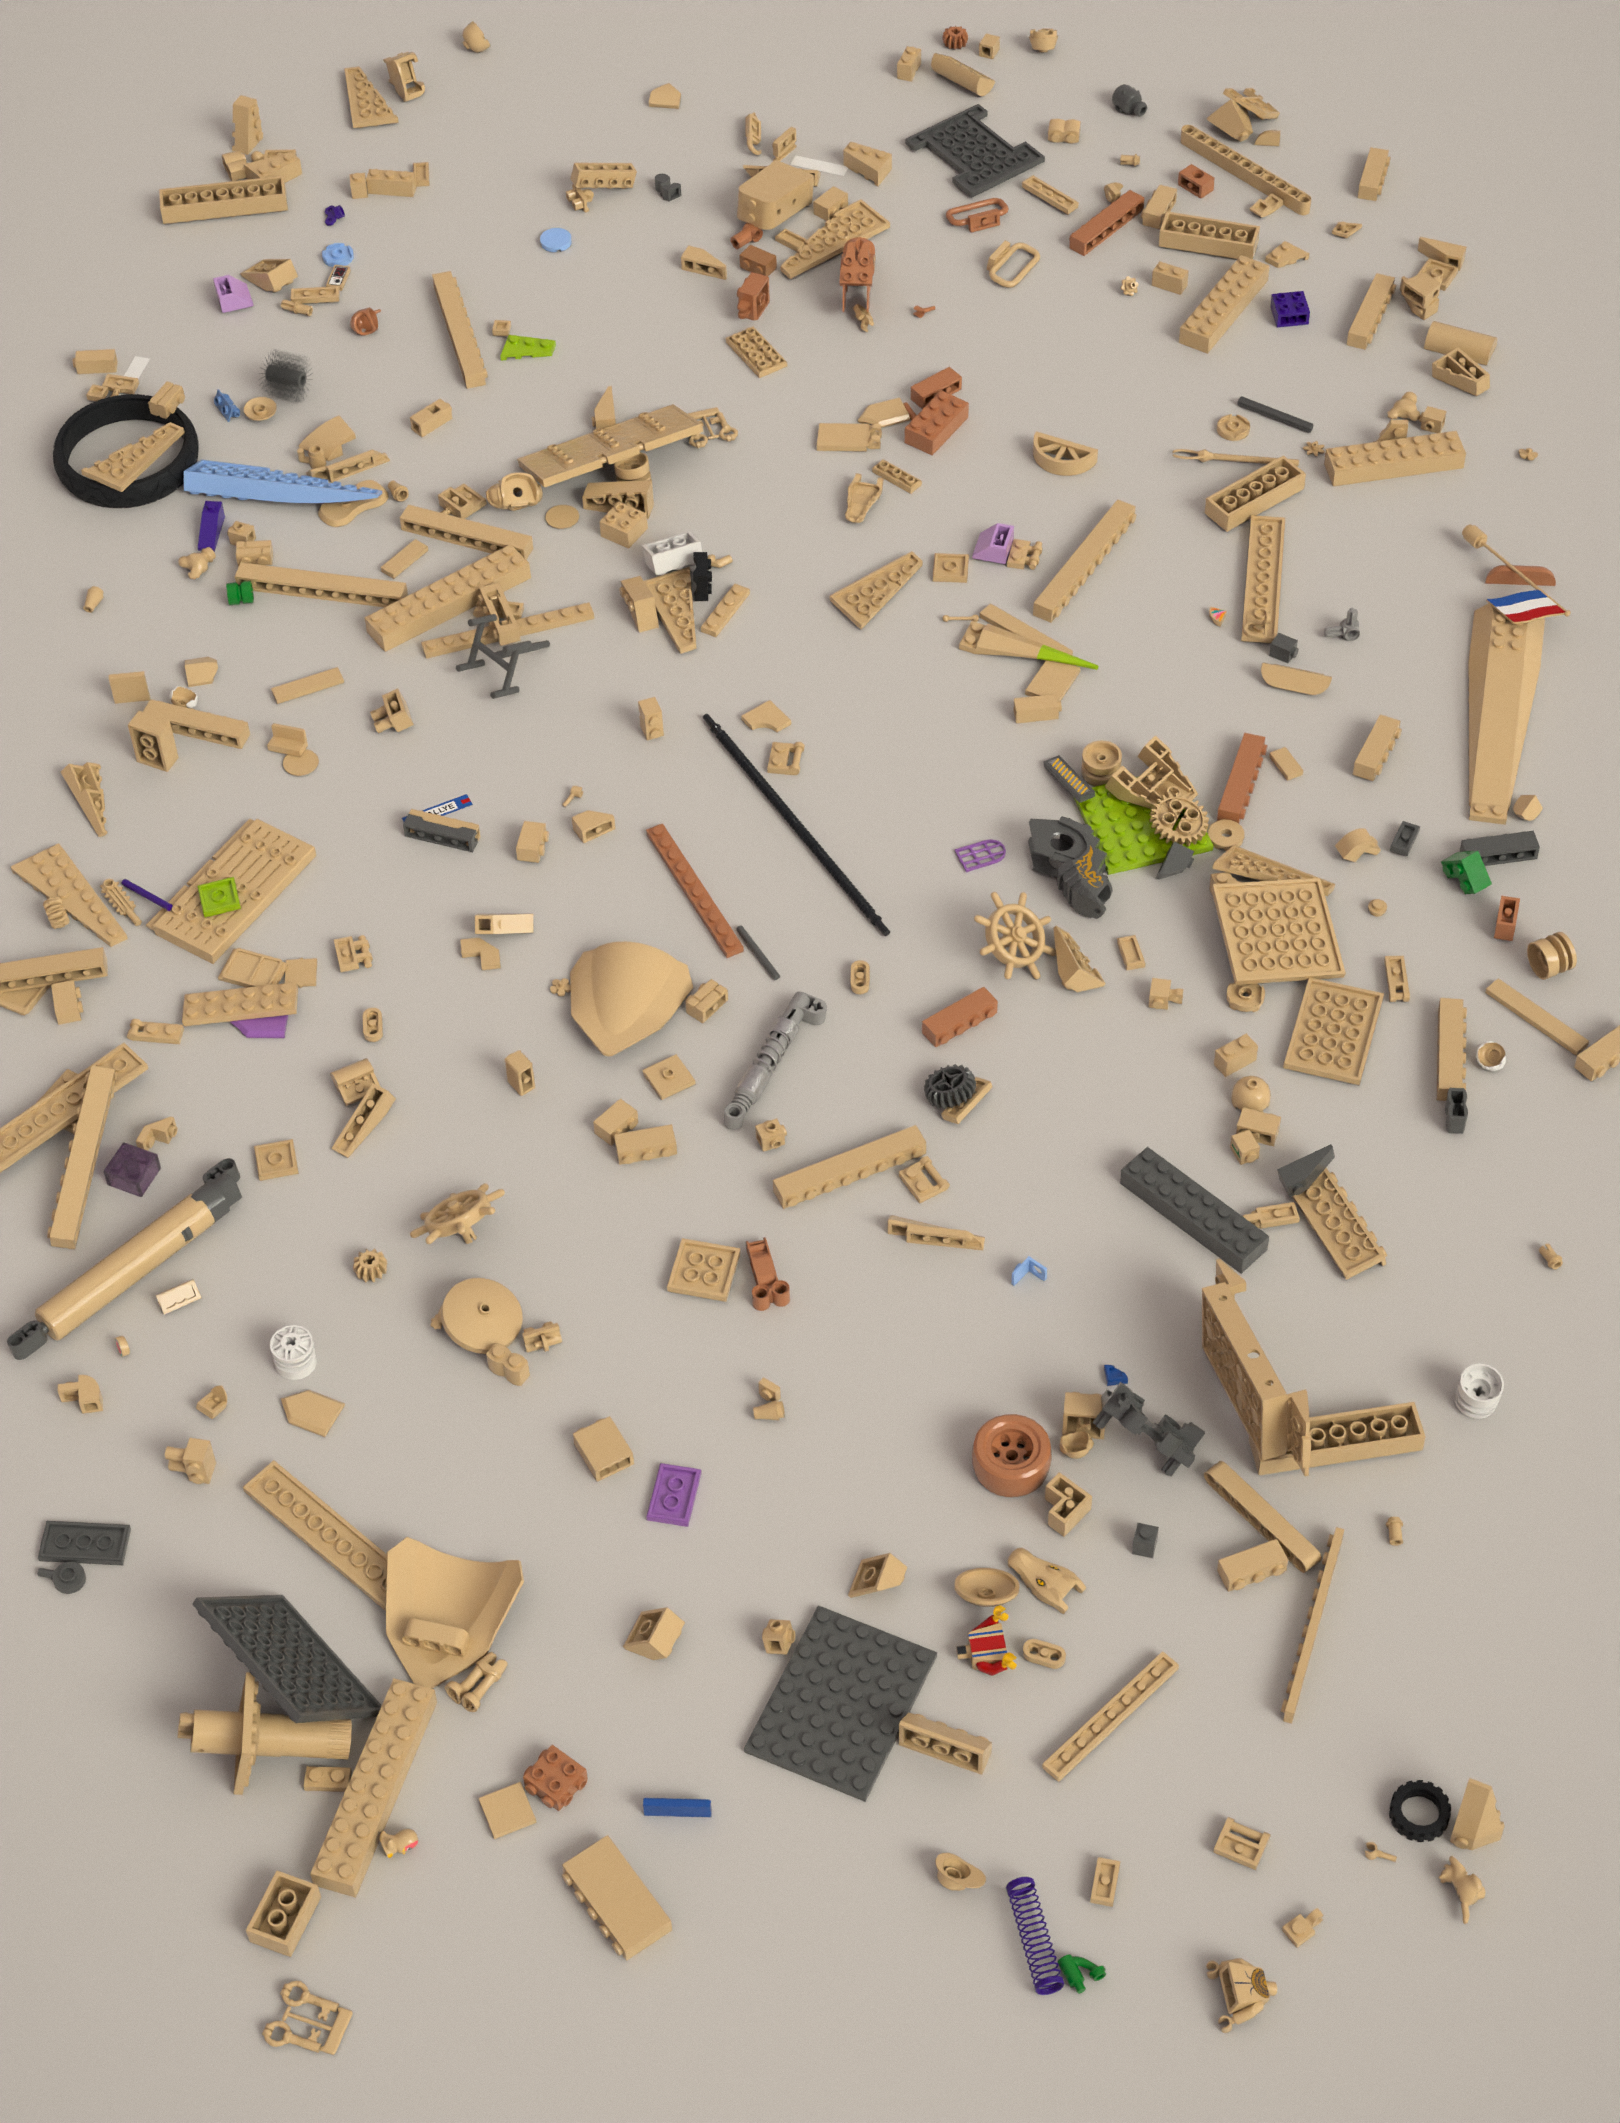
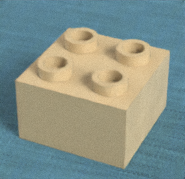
[600,501,648,549]
[1062,1392,1105,1439]

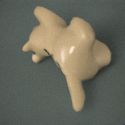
[1438,1856,1486,1924]

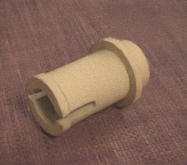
[1120,154,1140,167]
[1539,1244,1563,1269]
[1386,1517,1403,1546]

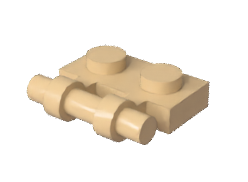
[1007,539,1043,570]
[334,935,373,972]

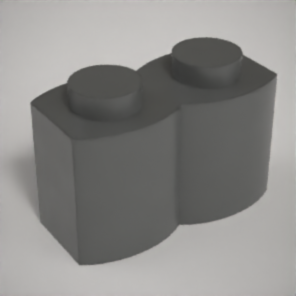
[1445,1088,1468,1134]

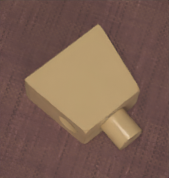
[1402,273,1442,309]

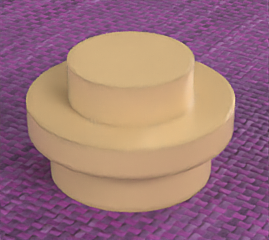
[1368,899,1387,917]

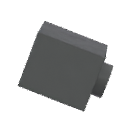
[1269,633,1299,663]
[1132,1523,1159,1558]

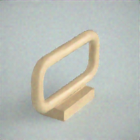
[987,240,1040,288]

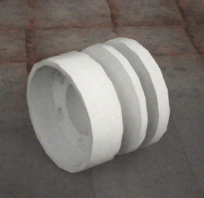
[270,1325,317,1380]
[1454,1363,1504,1419]

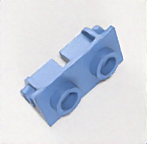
[214,389,240,422]

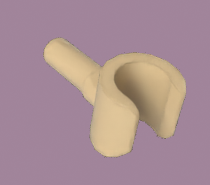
[562,786,584,807]
[1365,1842,1397,1862]

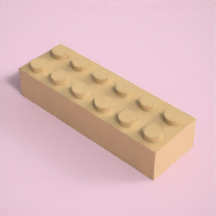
[1159,211,1260,259]
[1205,455,1306,532]

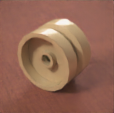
[1081,740,1122,786]

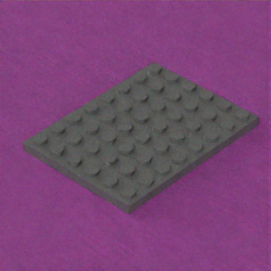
[192,1595,382,1723]
[744,1605,937,1802]

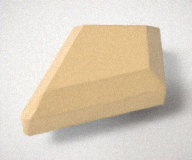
[1332,222,1362,238]

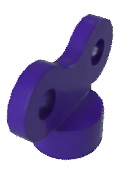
[325,205,345,226]

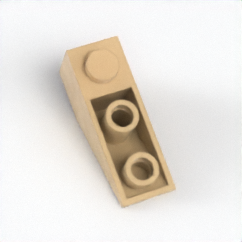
[1418,237,1467,271]
[475,914,534,934]

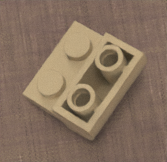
[330,1058,380,1106]

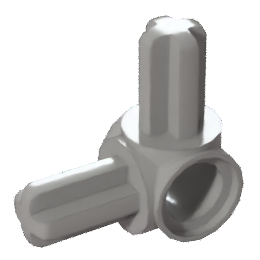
[1324,608,1360,641]

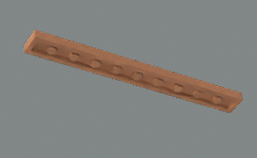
[646,823,744,958]

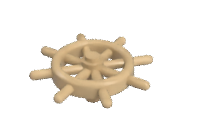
[974,892,1056,979]
[410,1183,505,1244]

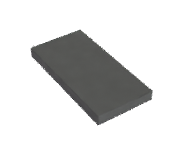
[38,1521,131,1565]

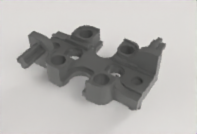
[1093,1382,1205,1476]

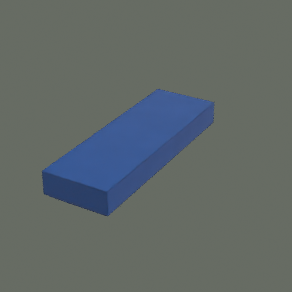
[643,1798,712,1817]

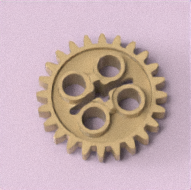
[1149,793,1209,847]

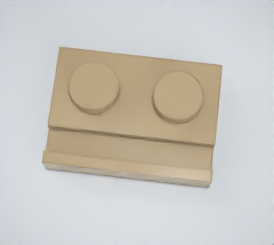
[772,127,797,161]

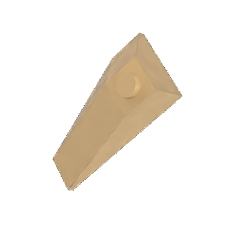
[1450,1778,1505,1851]

